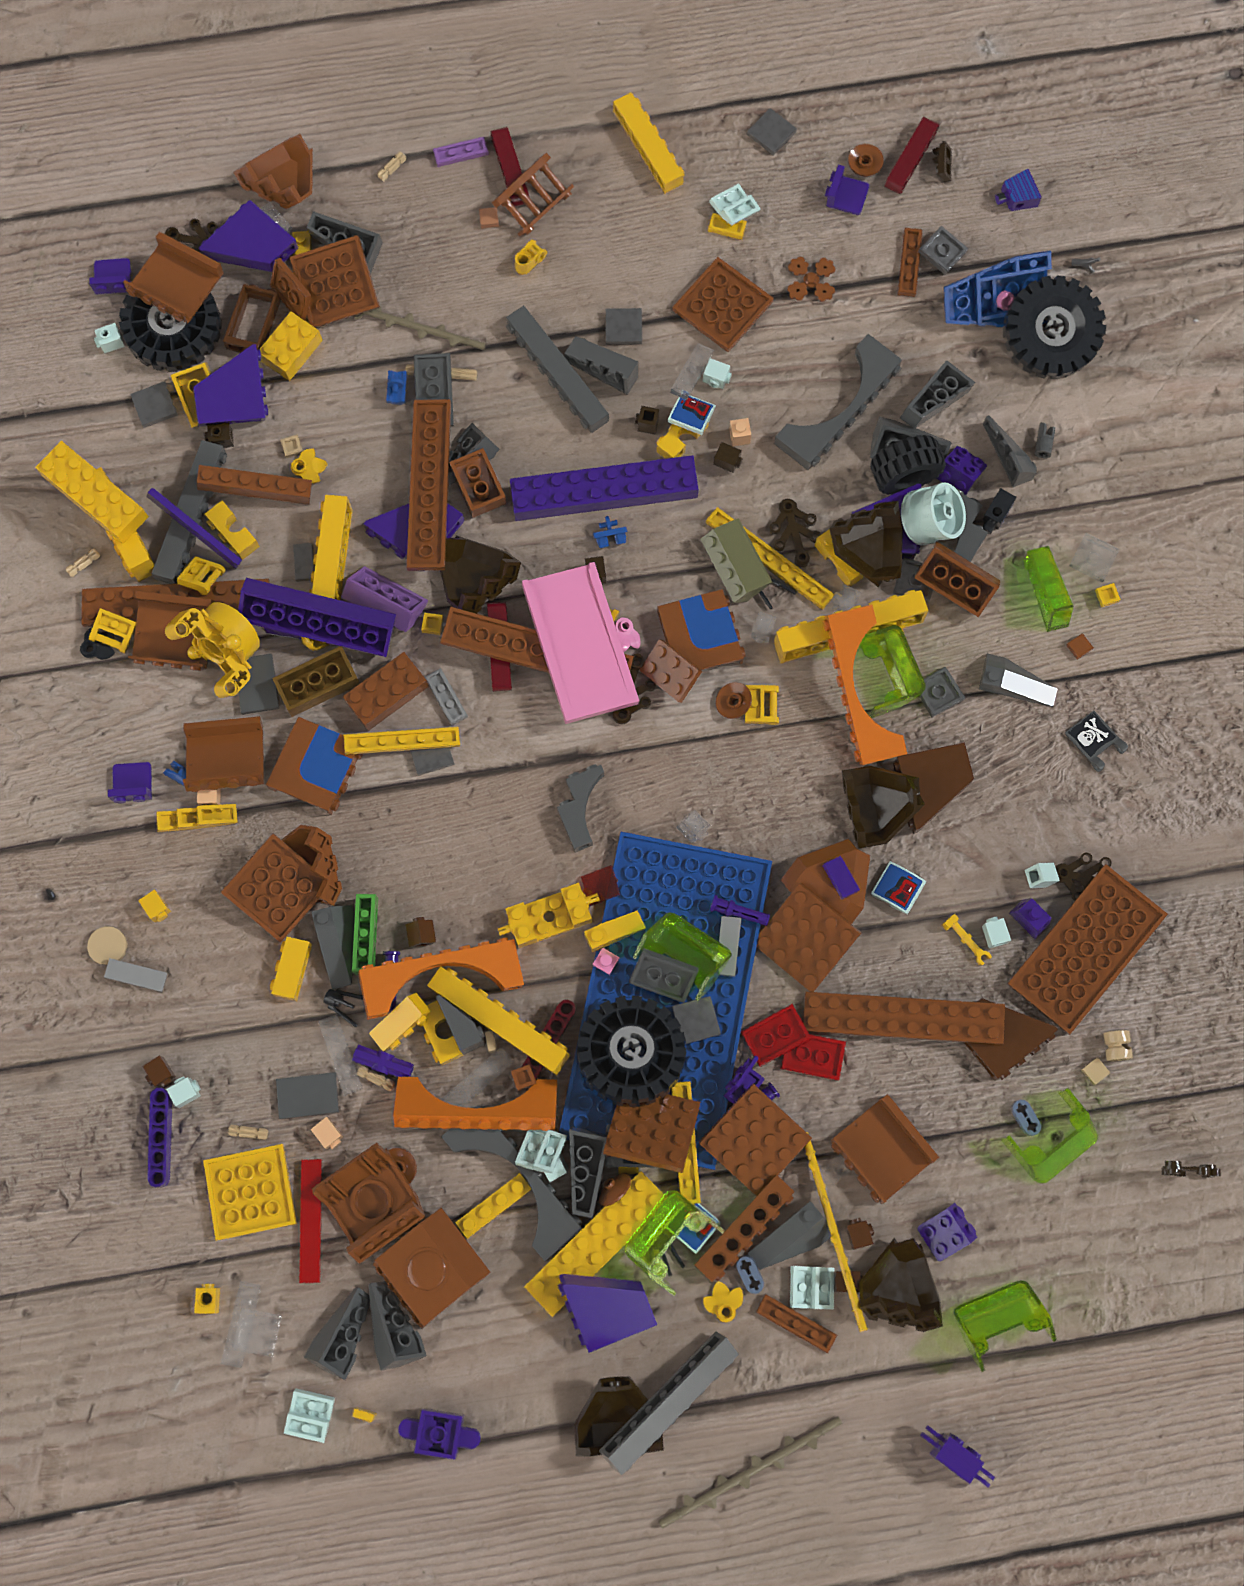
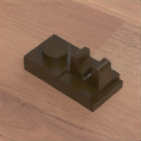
[932,141,952,183]

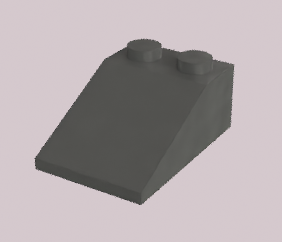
[436,995,486,1055]

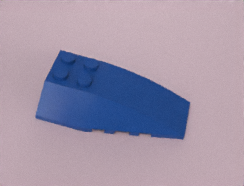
[944,250,1052,327]

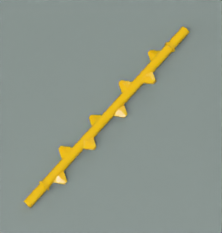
[805,1132,868,1332]

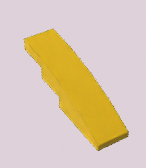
[156,804,238,832]

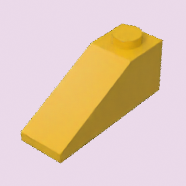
[584,910,646,953]

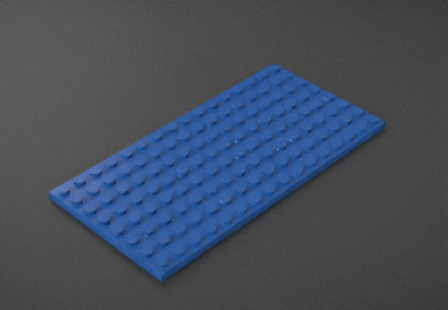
[559,832,772,1170]

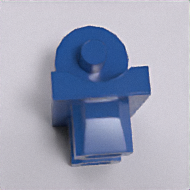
[386,370,407,405]
[593,516,627,548]

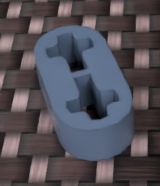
[1011,1100,1041,1136]
[737,1255,764,1294]

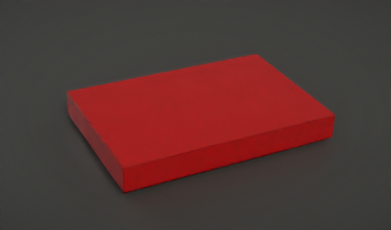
[741,1004,812,1067]
[780,1034,846,1081]

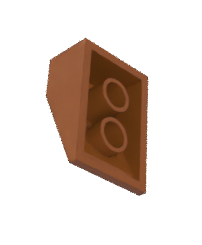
[449,448,506,518]

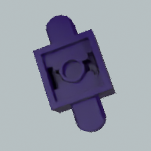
[398,1408,481,1460]
[920,1425,996,1488]

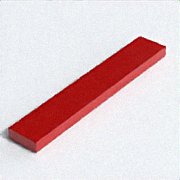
[299,1159,322,1283]

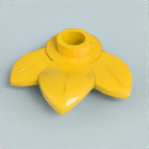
[291,448,328,483]
[703,1281,743,1322]

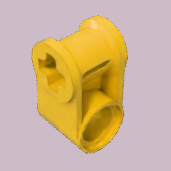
[515,239,547,275]

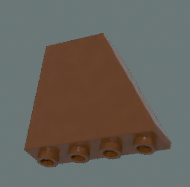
[893,742,974,834]
[963,998,1058,1081]

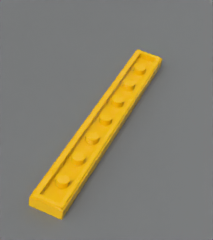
[706,507,835,610]

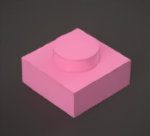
[593,948,620,975]

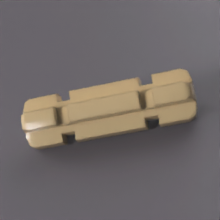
[377,152,406,181]
[66,548,100,577]
[357,1066,395,1091]
[228,1125,268,1140]

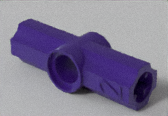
[352,1044,414,1077]

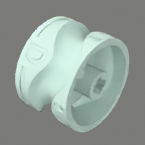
[901,483,966,546]

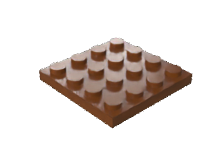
[289,235,380,328]
[672,257,774,352]
[221,833,324,943]
[757,883,862,992]
[699,1083,812,1196]
[603,1094,700,1173]

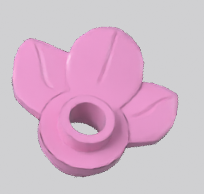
[615,617,641,652]

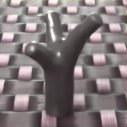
[1071,257,1101,273]

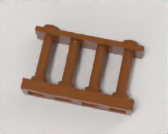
[491,152,574,236]

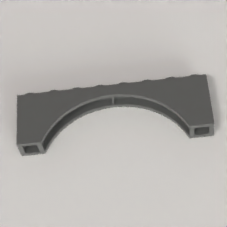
[774,334,902,470]
[441,1105,582,1261]

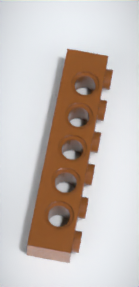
[694,1175,795,1282]

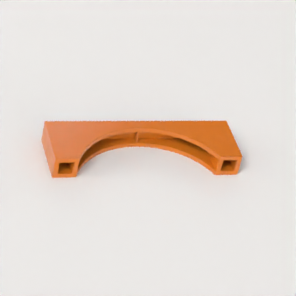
[823,604,907,765]
[358,938,524,1020]
[393,1077,557,1131]

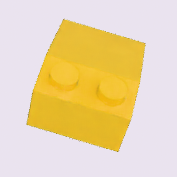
[170,362,211,428]

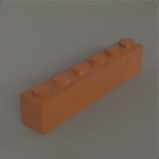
[197,465,312,505]

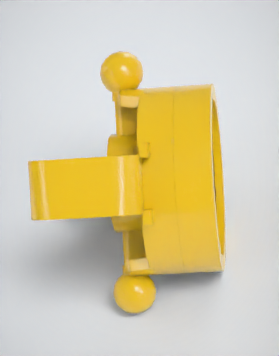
[165,602,260,698]

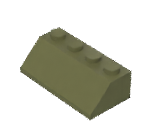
[700,519,773,603]

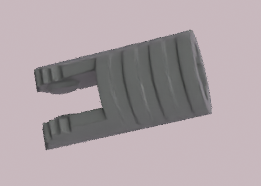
[1035,422,1055,459]

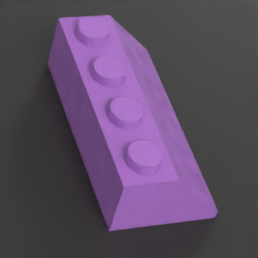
[341,566,428,632]

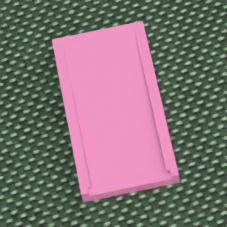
[522,562,639,724]

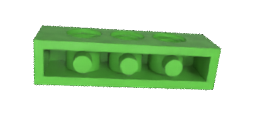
[352,894,378,975]

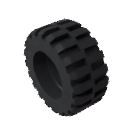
[870,435,946,495]

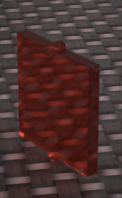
[581,865,620,906]

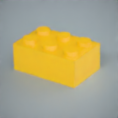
[260,312,323,381]

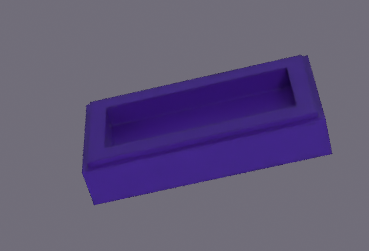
[823,856,860,900]

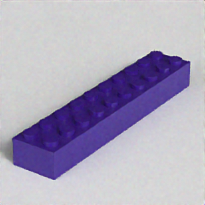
[510,455,699,521]

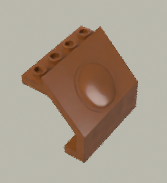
[312,1142,425,1264]
[373,1208,491,1329]

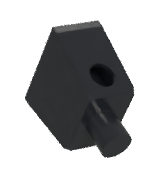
[982,488,1017,534]

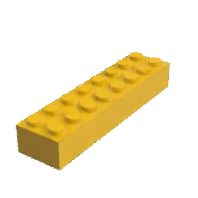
[774,590,928,664]
[524,1171,669,1317]

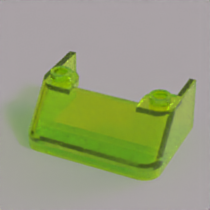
[857,625,926,718]
[633,913,732,1001]
[1001,1088,1098,1184]
[624,1190,725,1296]
[954,1281,1057,1372]

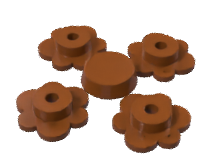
[787,257,836,302]

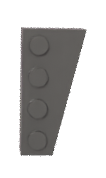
[564,336,639,395]
[569,1127,608,1218]

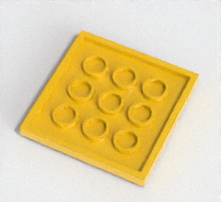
[203,1144,297,1241]

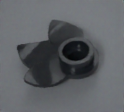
[80,626,115,660]

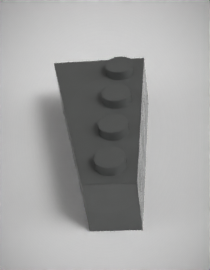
[307,211,383,275]
[900,360,976,429]

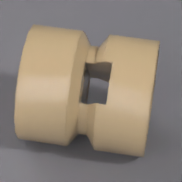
[1103,1030,1133,1061]

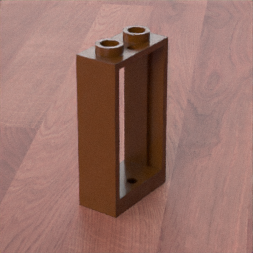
[223,284,281,353]

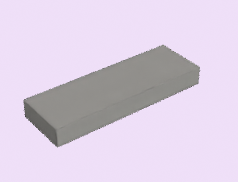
[425,668,468,726]
[715,916,741,977]
[104,958,168,992]

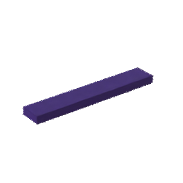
[146,488,242,569]

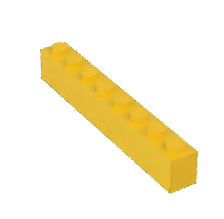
[427,966,570,1075]

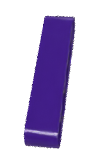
[147,1088,172,1188]

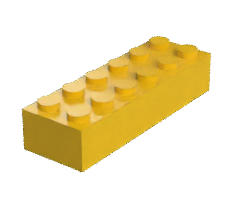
[35,440,148,544]
[96,467,155,582]
[309,495,353,601]

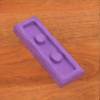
[433,137,489,167]

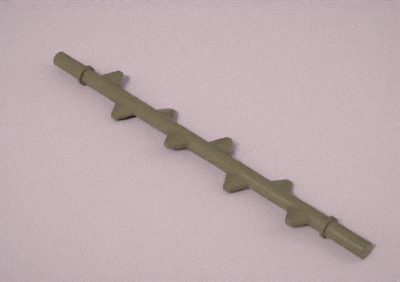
[355,306,486,350]
[658,1416,842,1529]

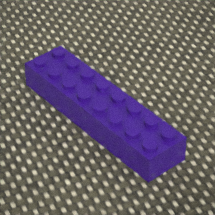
[238,578,396,657]

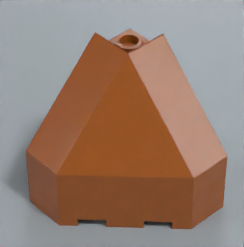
[233,134,313,209]
[282,825,342,906]
[781,839,870,924]

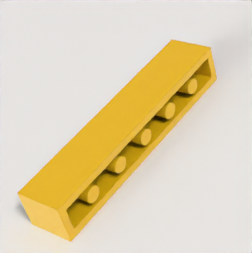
[613,92,685,193]

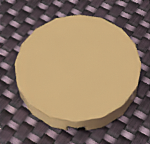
[87,926,128,965]

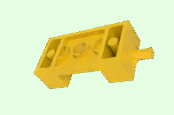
[497,883,600,948]

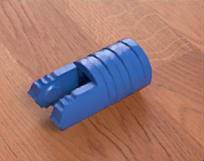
[163,761,186,786]

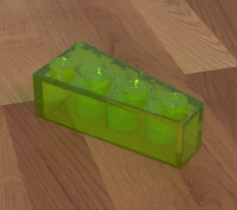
[1023,546,1074,632]

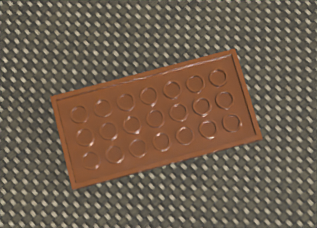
[1007,864,1168,1035]

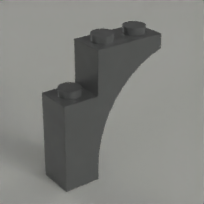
[954,489,988,562]
[557,764,604,853]

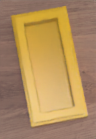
[708,213,747,240]

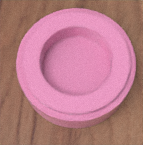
[996,291,1014,310]

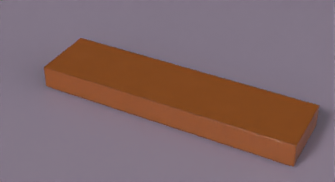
[898,228,923,297]
[756,1294,837,1353]

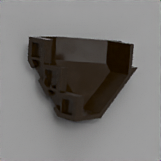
[829,501,903,588]
[440,535,521,614]
[842,766,925,849]
[859,1237,943,1332]
[574,1376,664,1457]

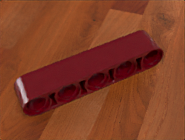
[884,117,940,195]
[490,127,530,207]
[487,602,512,692]
[522,1000,576,1088]

